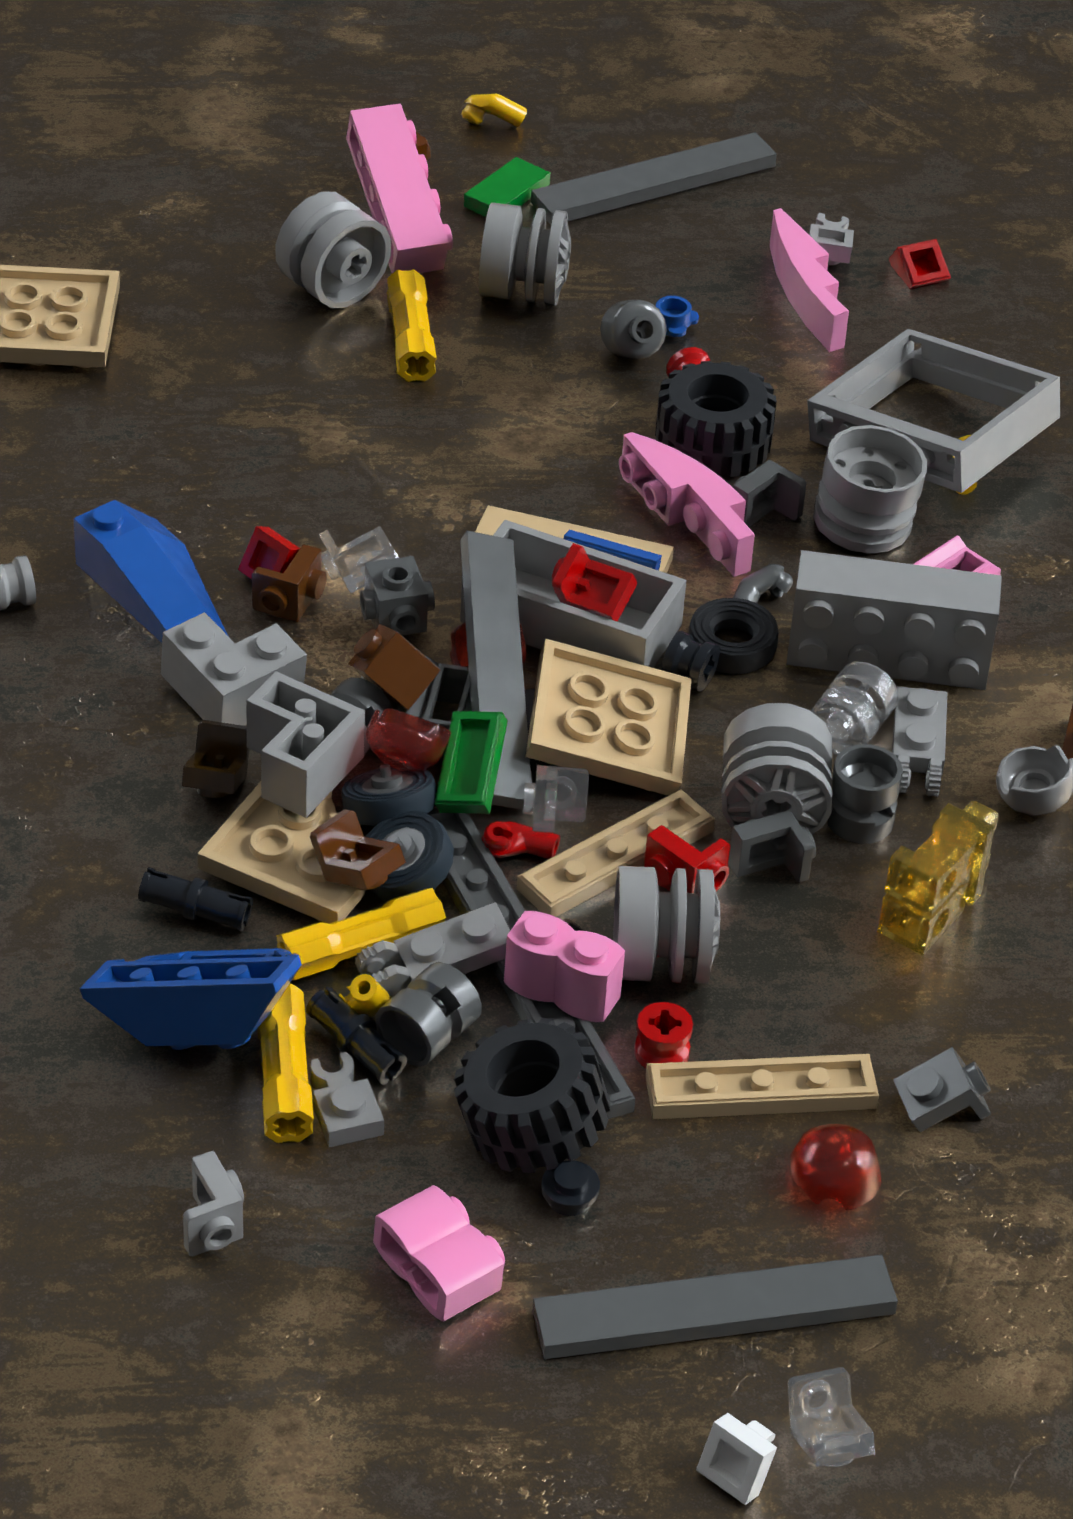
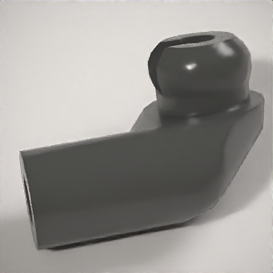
[733,564,793,603]

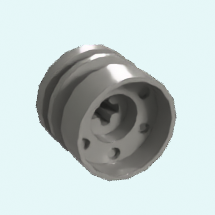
[479,202,571,306]
[813,425,927,554]
[722,703,832,835]
[613,866,720,984]

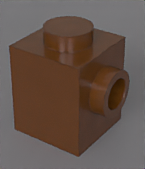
[348,624,441,710]

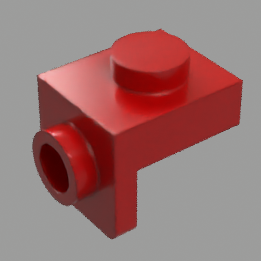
[552,543,638,622]
[644,825,730,893]

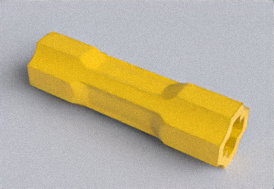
[387,269,437,382]
[276,888,446,980]
[257,983,314,1144]

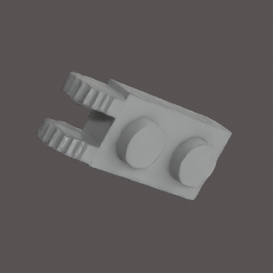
[892,686,948,797]
[355,902,510,997]

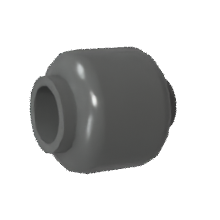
[600,300,667,359]

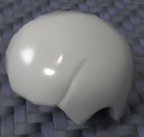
[996,745,1073,816]

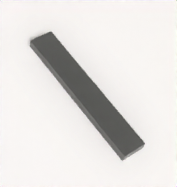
[531,132,777,225]
[460,530,533,810]
[532,1255,898,1359]

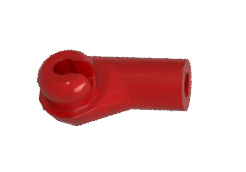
[482,821,560,859]

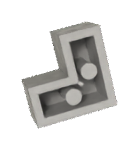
[161,612,307,726]
[246,671,365,818]

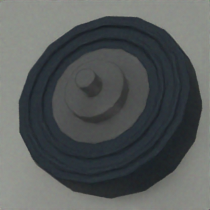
[341,764,437,826]
[366,811,454,901]

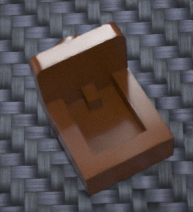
[252,544,327,622]
[310,809,406,890]

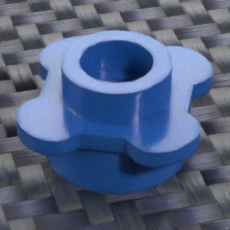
[656,296,699,337]

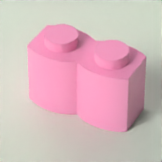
[504,911,625,1022]
[373,1185,505,1322]

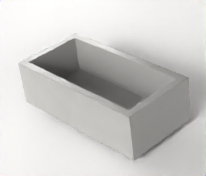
[460,520,687,668]
[786,550,1002,690]

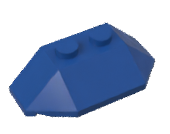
[79,948,302,1050]

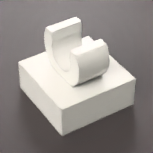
[696,1413,777,1505]

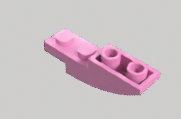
[619,432,755,577]

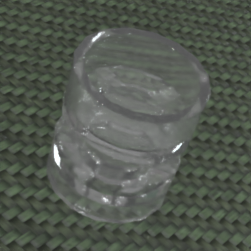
[810,662,898,755]

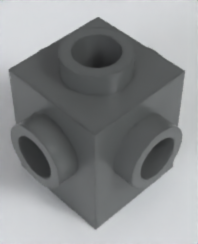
[360,556,435,636]

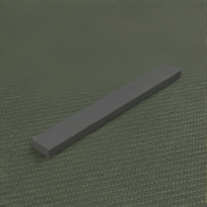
[427,808,635,1119]

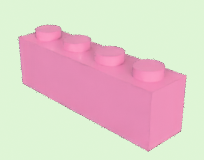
[346,103,453,273]

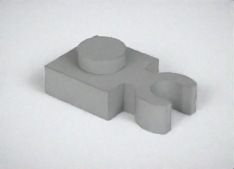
[809,213,854,265]
[311,1052,384,1147]

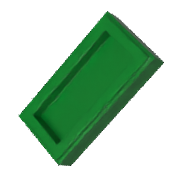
[464,157,551,217]
[434,711,508,814]

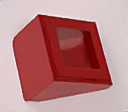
[889,239,951,289]

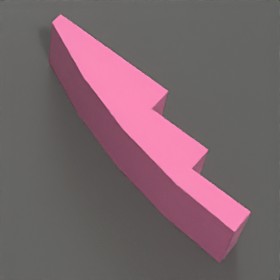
[769,208,849,352]

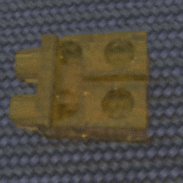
[877,801,999,956]

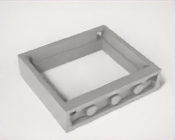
[807,329,1060,493]

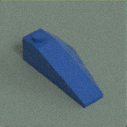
[73,500,229,643]

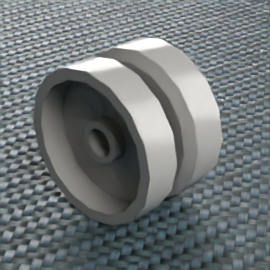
[275,192,391,308]

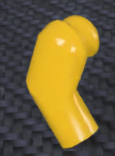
[461,93,527,127]
[339,974,390,1018]

